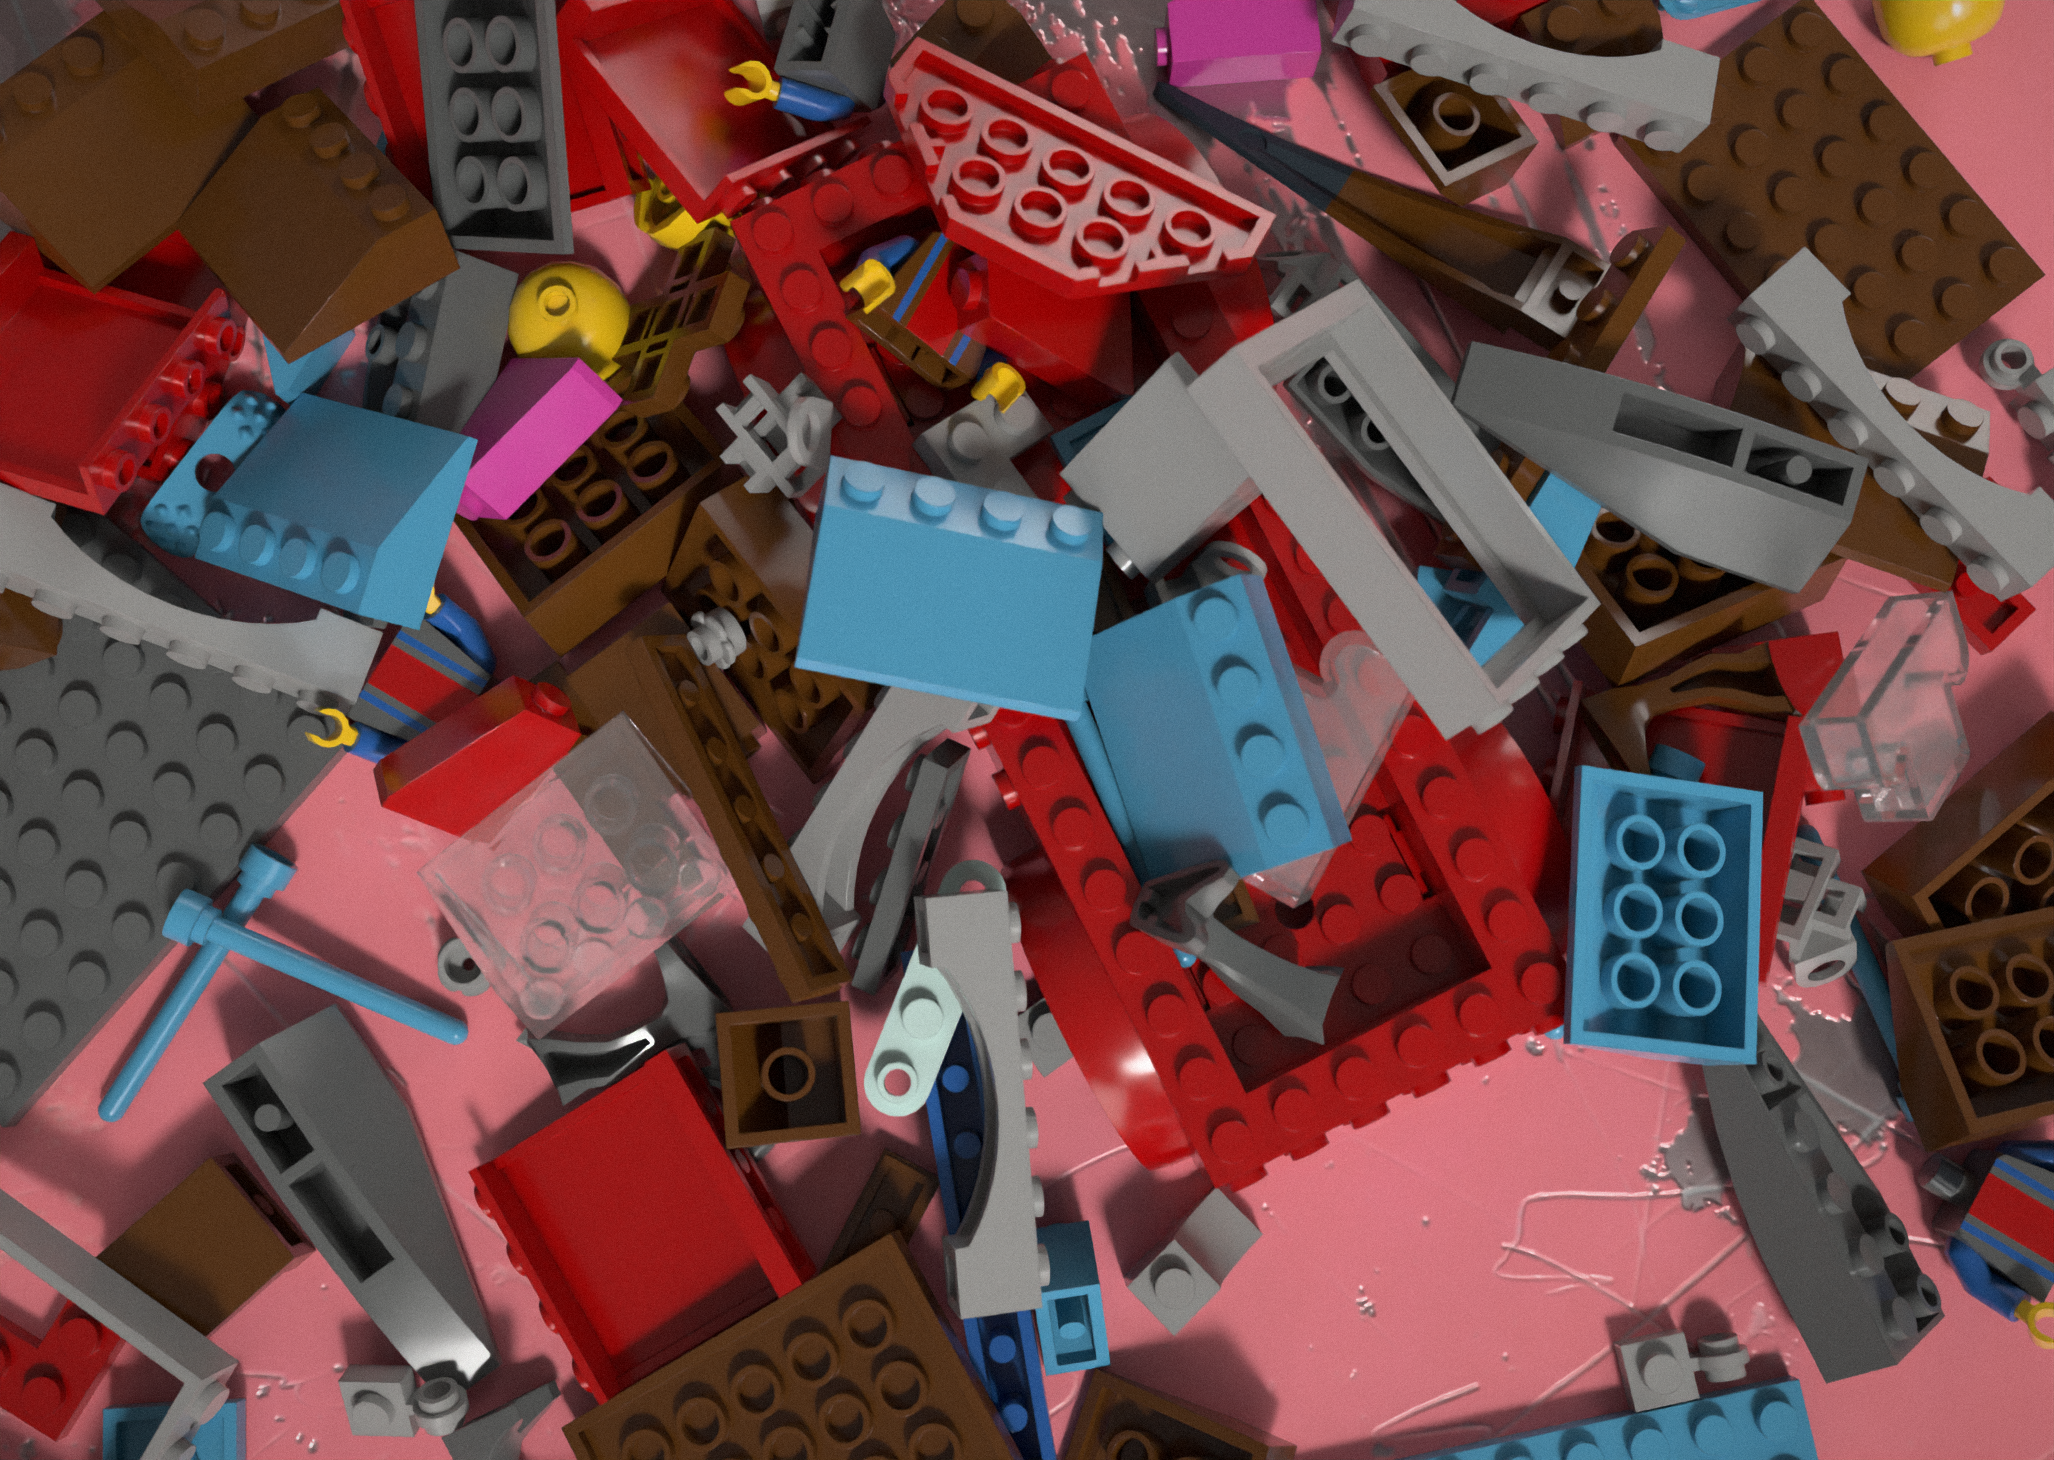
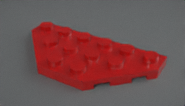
[883,36,1277,300]

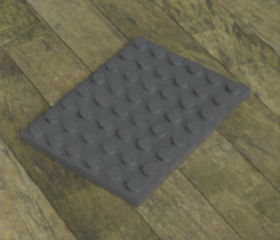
[0,505,351,1128]

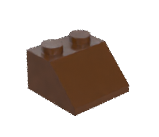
[890,0,1052,85]
[1511,0,1663,151]
[1369,69,1539,206]
[715,1001,861,1149]

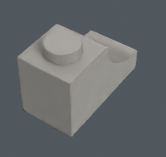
[1123,1186,1263,1336]

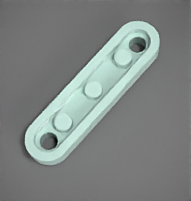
[864,860,1006,1117]

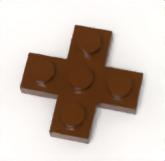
[612,227,750,418]

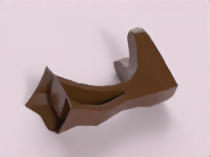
[1579,641,1803,775]

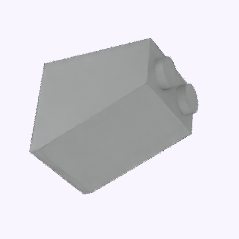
[1059,351,1262,584]

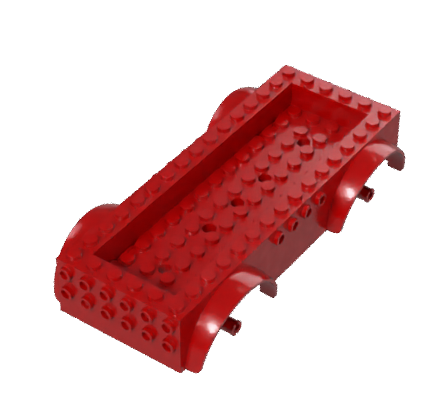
[724,52,1571,1193]

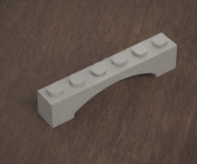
[1331,0,1720,153]
[1727,247,2054,602]
[0,482,383,717]
[742,685,1000,952]
[914,889,1050,1319]

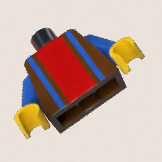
[840,230,1025,414]

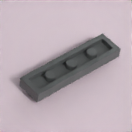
[851,738,971,996]

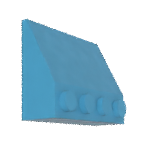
[194,393,478,630]
[795,455,1103,722]
[1085,573,1352,880]
[1563,765,1763,1066]

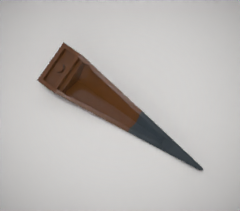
[1152,82,1610,352]

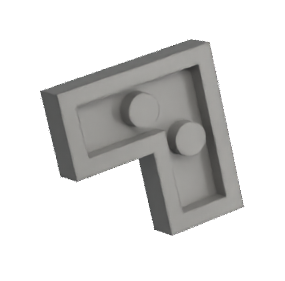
[912,391,1054,499]

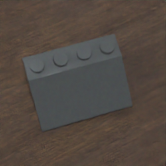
[414,0,574,255]

